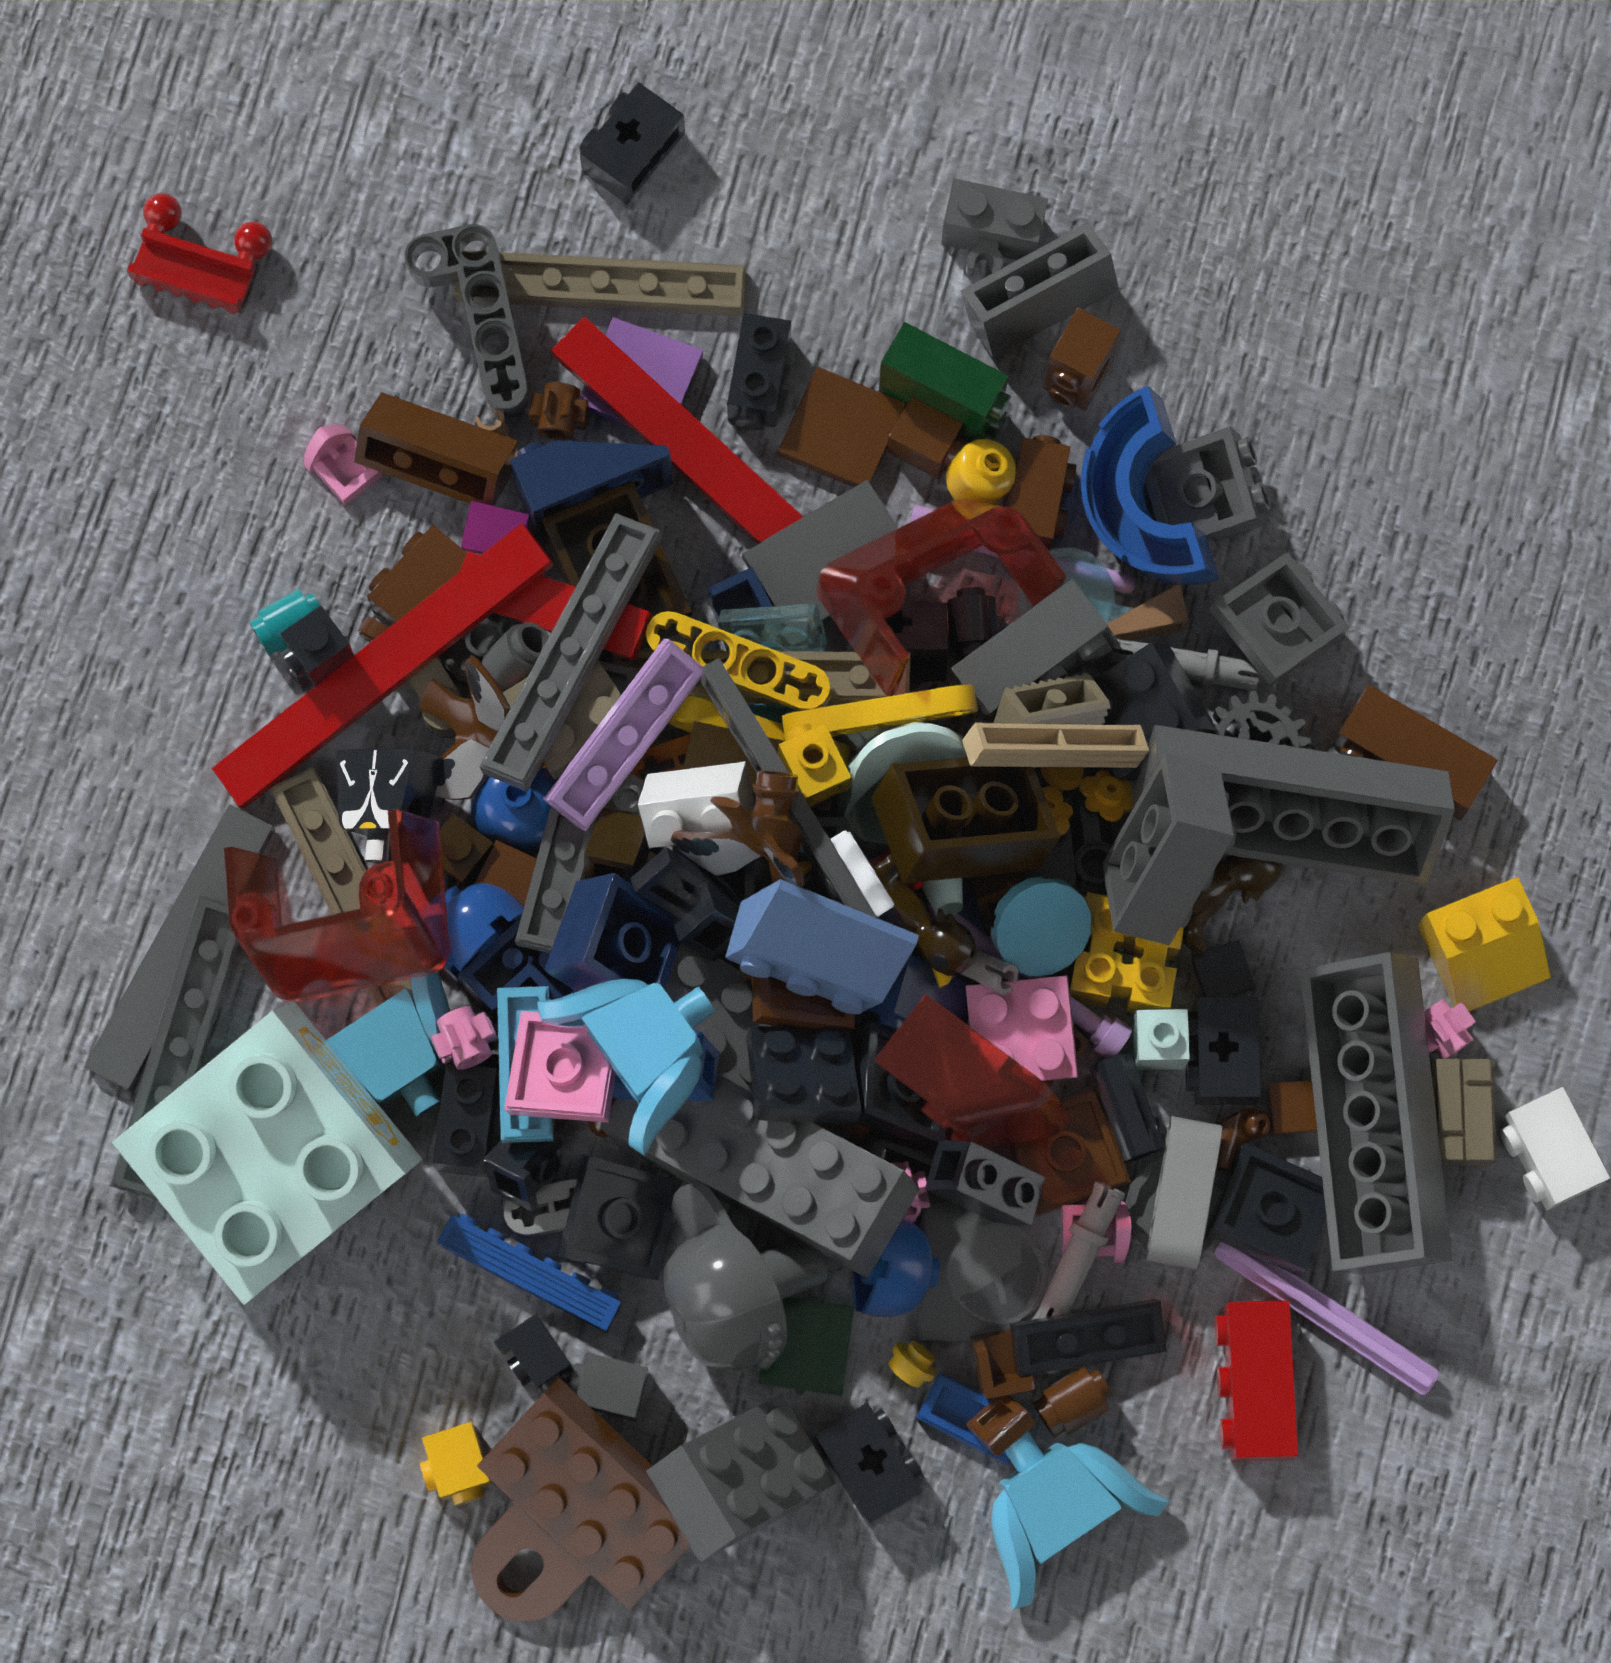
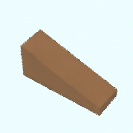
[1107,584,1189,640]

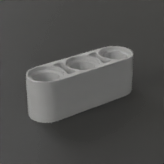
[1145,1116,1222,1270]

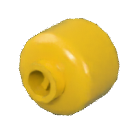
[945,439,1016,510]

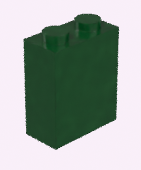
[879,321,1011,443]

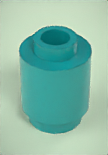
[249,588,320,656]

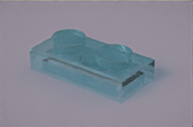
[718,603,827,652]

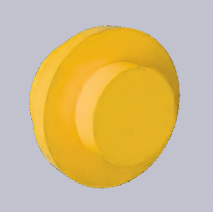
[888,1341,937,1388]

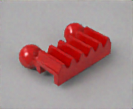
[127,193,273,315]

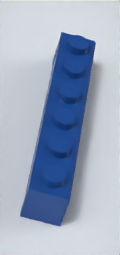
[437,1213,622,1334]

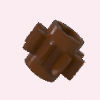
[528,382,589,441]

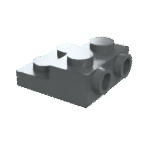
[1145,426,1271,541]
[1209,552,1349,686]

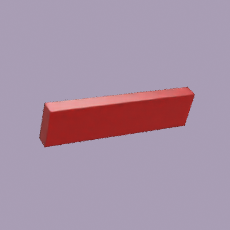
[460,551,652,661]

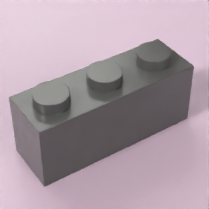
[961,222,1119,357]

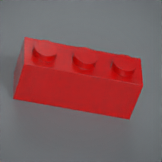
[1214,1300,1298,1462]

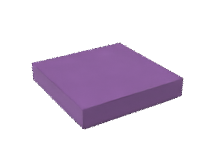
[580,317,703,427]

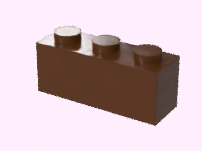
[354,392,518,506]
[1332,684,1498,821]

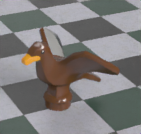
[420,656,546,800]
[671,770,812,889]

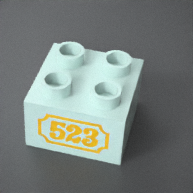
[112,1002,423,1305]

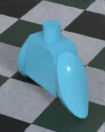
[326,944,450,1118]
[537,979,715,1156]
[991,1431,1170,1610]

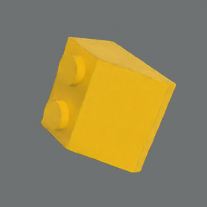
[1417,877,1551,1012]

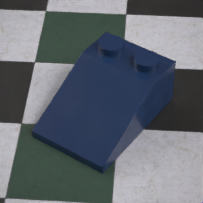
[510,440,673,541]

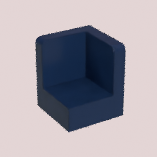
[708,567,774,639]

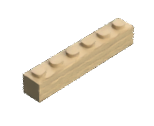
[962,722,1150,768]

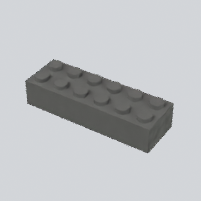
[1131,725,1455,886]
[1300,952,1453,1275]
[600,1074,920,1278]

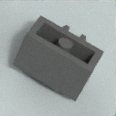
[941,178,1048,276]

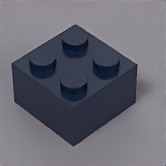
[544,873,681,992]

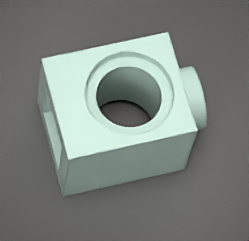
[1132,1009,1190,1070]

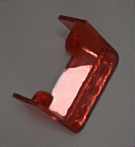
[816,499,1066,697]
[224,809,450,1002]
[874,994,1071,1151]

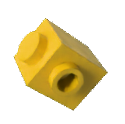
[778,723,851,807]
[420,1422,493,1506]

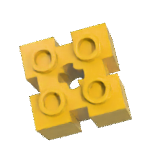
[1069,892,1184,1013]

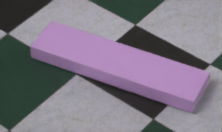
[543,639,704,831]

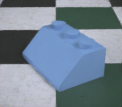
[725,879,919,1014]

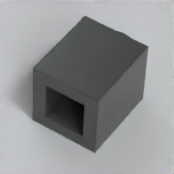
[569,1353,649,1422]

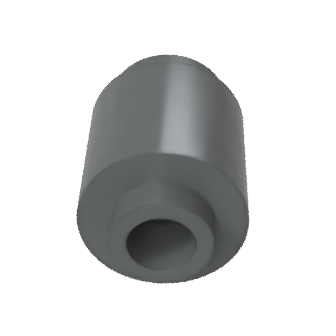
[482,622,549,690]

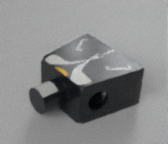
[336,748,443,864]

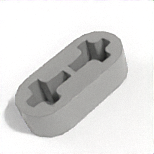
[504,1179,577,1238]

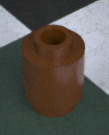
[1033,1366,1113,1438]

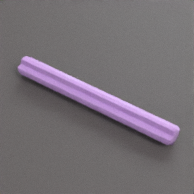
[1214,1242,1439,1395]

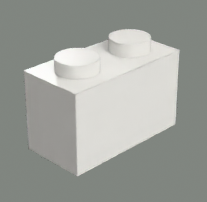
[638,762,756,848]
[1499,1087,1610,1211]

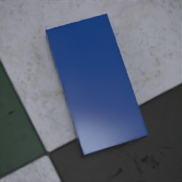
[916,1372,1011,1466]

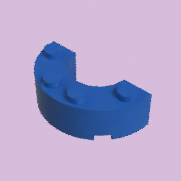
[1081,386,1219,585]

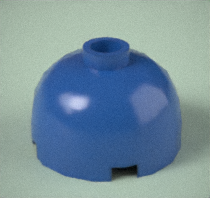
[470,767,559,856]
[430,883,524,982]
[852,1218,940,1317]

